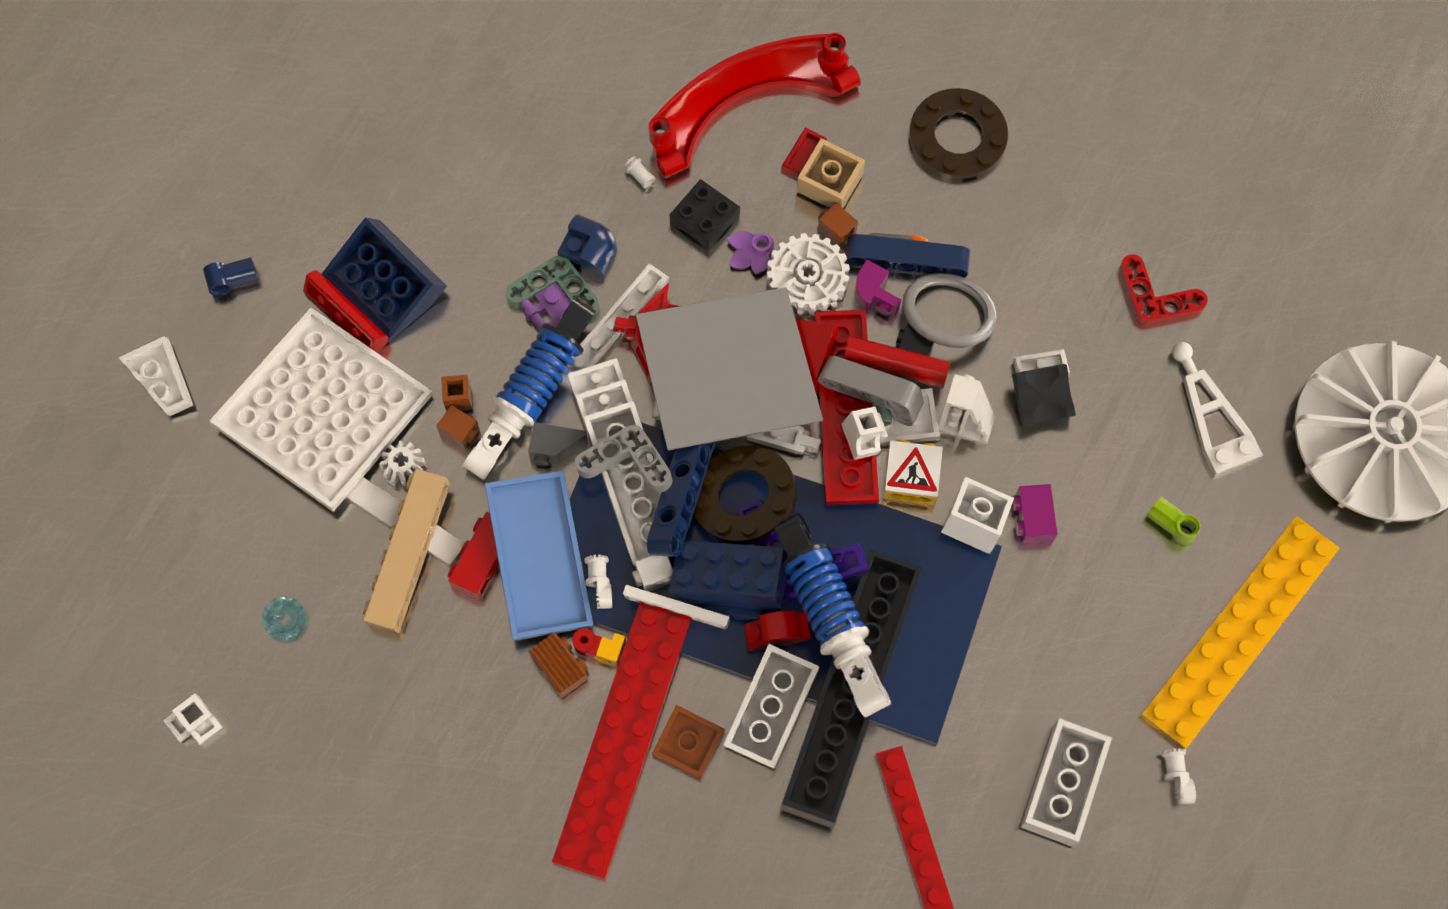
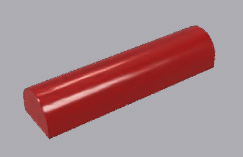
[303,270,388,353]
[843,336,951,388]

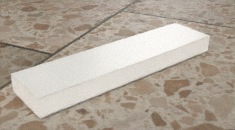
[623,585,730,630]

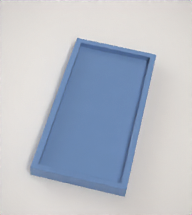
[485,471,593,641]

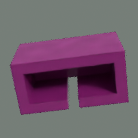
[1012,484,1058,544]

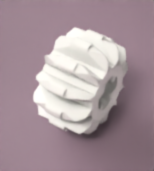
[379,440,425,486]

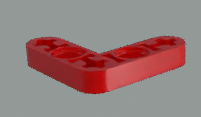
[1119,254,1208,325]

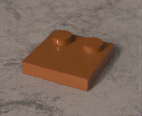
[652,705,726,779]

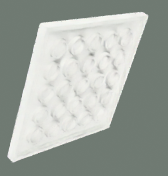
[210,308,433,512]

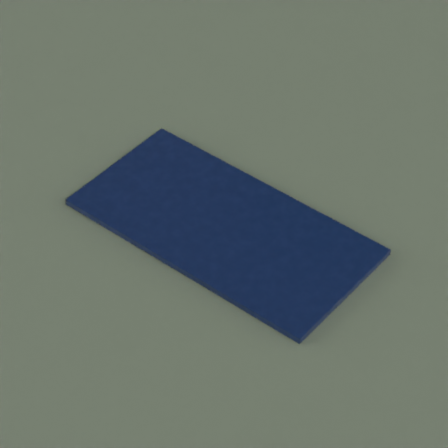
[569,422,1002,745]

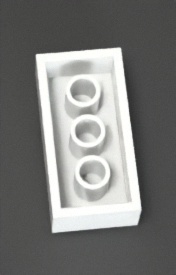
[723,644,819,769]
[1021,718,1112,847]

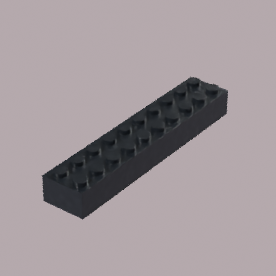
[780,550,922,828]

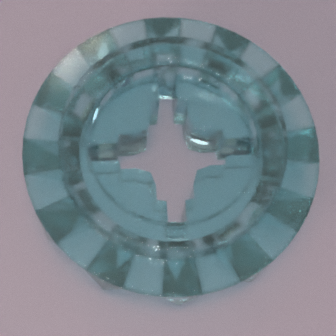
[262,596,306,640]

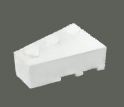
[938,374,995,445]

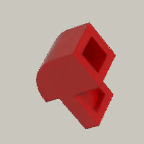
[744,611,810,652]

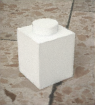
[632,556,673,592]

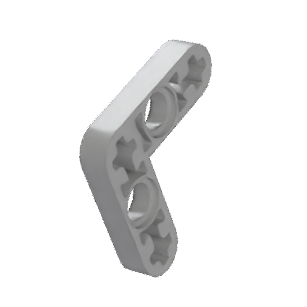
[575,425,673,492]

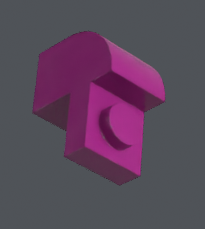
[854,260,901,317]

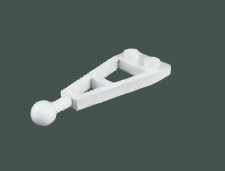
[1172,342,1263,476]

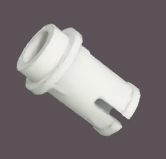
[624,156,655,189]

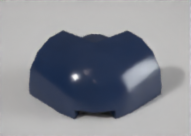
[557,214,617,279]

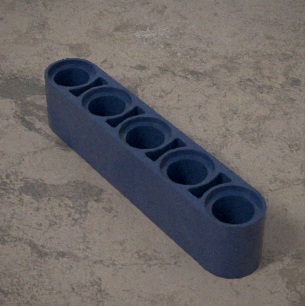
[845,234,970,277]

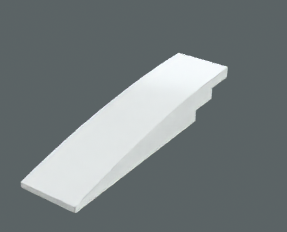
[567,358,661,566]

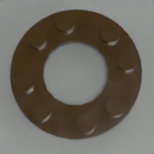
[909,88,1008,180]
[694,445,797,545]

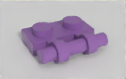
[520,282,571,333]

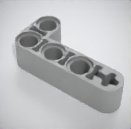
[818,356,924,426]

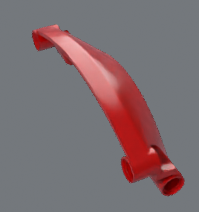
[649,33,861,178]

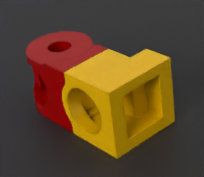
[572,628,626,667]

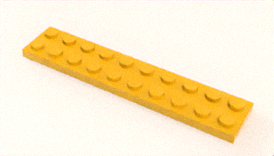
[1140,516,1340,749]

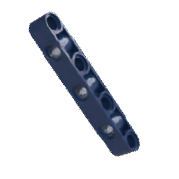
[647,442,716,557]

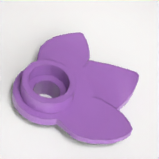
[727,231,774,274]

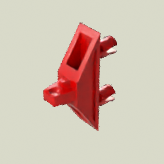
[613,283,679,384]

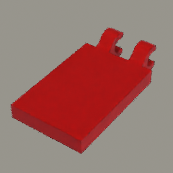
[795,318,839,394]

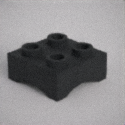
[669,179,740,251]
[1012,364,1076,426]

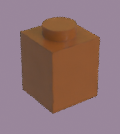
[818,203,858,248]
[441,375,472,411]
[436,405,480,450]

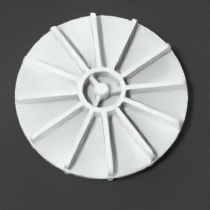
[1293,340,1448,523]

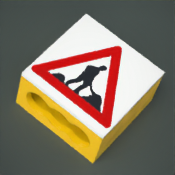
[883,440,943,506]

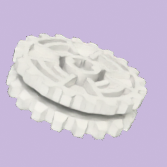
[766,233,850,318]

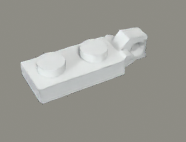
[747,426,821,455]

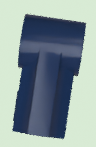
[203,257,258,295]

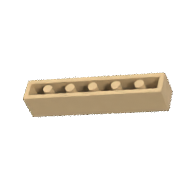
[362,469,451,634]

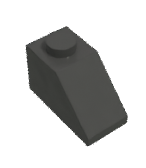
[528,422,587,466]

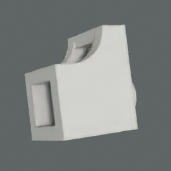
[841,407,888,460]
[163,694,223,745]

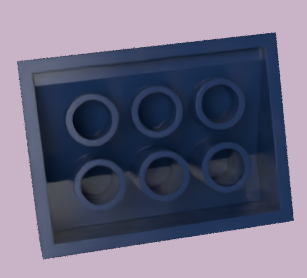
[322,217,447,342]

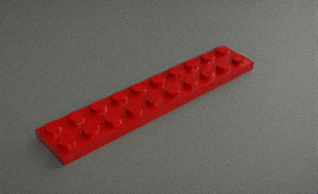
[552,601,692,880]

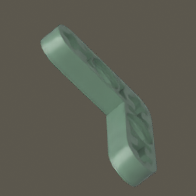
[506,256,599,318]

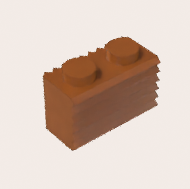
[528,632,589,698]

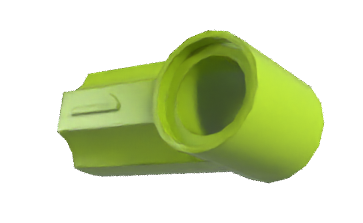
[1147,497,1200,545]

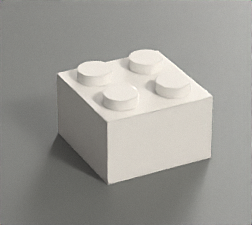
[941,477,1014,554]

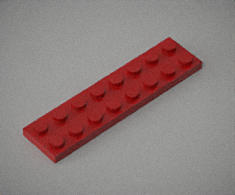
[815,309,879,505]

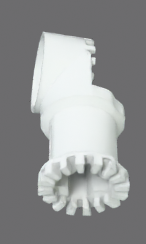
[584,555,612,609]
[1161,749,1196,804]

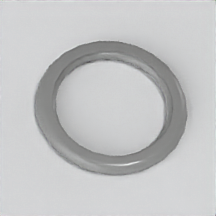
[902,273,997,348]

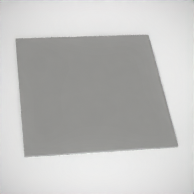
[636,287,823,450]

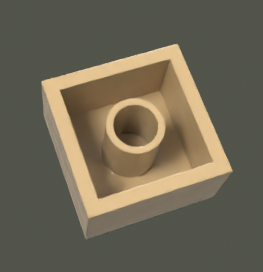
[796,138,865,208]

